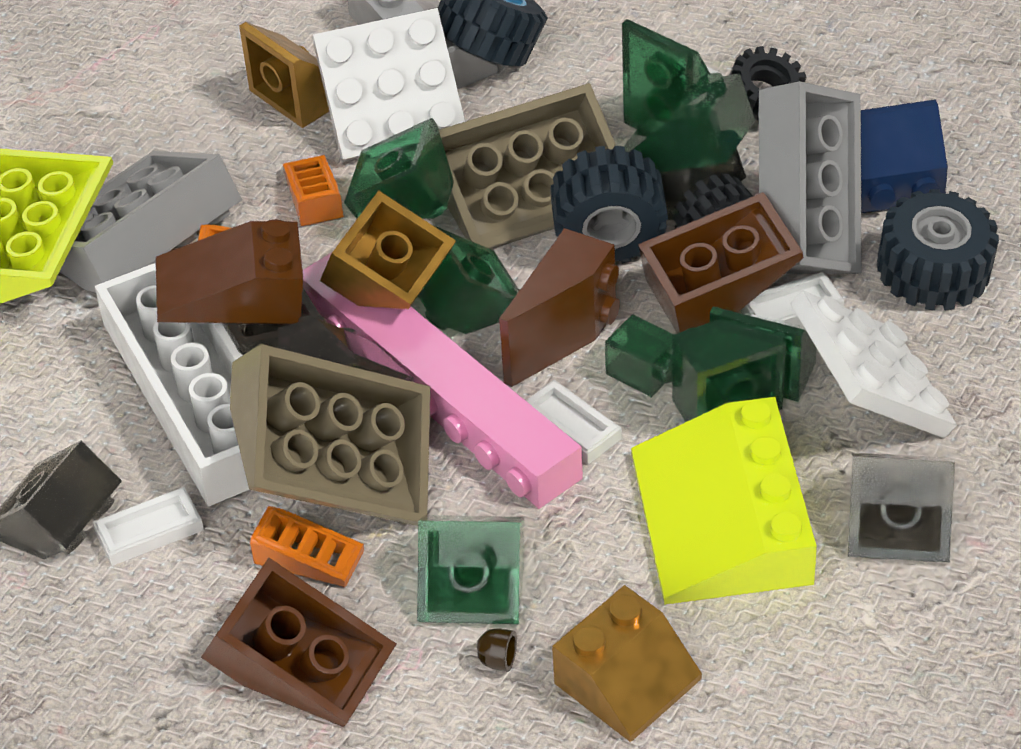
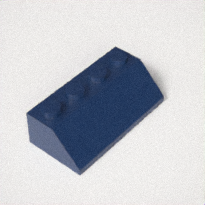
[861,99,948,213]

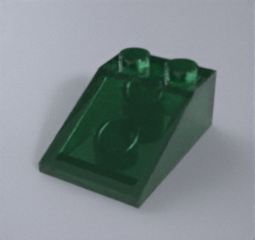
[622,19,723,156]
[623,72,755,172]

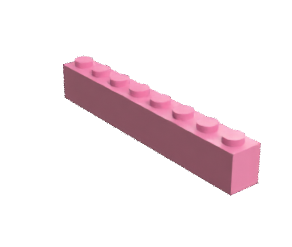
[301,252,583,509]

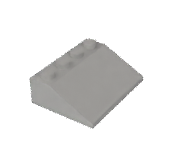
[60,151,242,292]

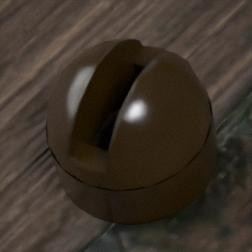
[477,628,517,672]

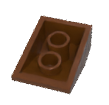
[638,192,804,341]
[155,219,303,324]
[499,228,620,387]
[201,558,397,727]

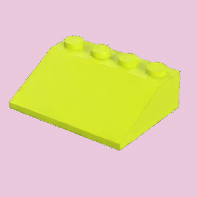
[0,149,113,304]
[631,397,817,605]

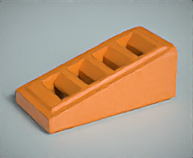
[283,155,344,226]
[250,506,364,587]

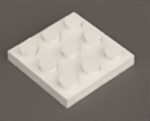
[312,8,465,162]
[790,290,957,438]

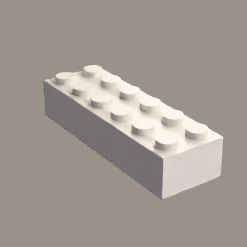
[95,263,249,507]

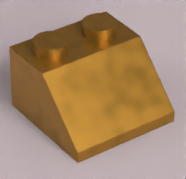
[239,22,330,128]
[320,190,456,309]
[552,585,702,743]

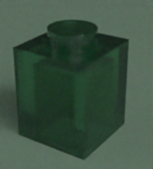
[605,314,681,398]

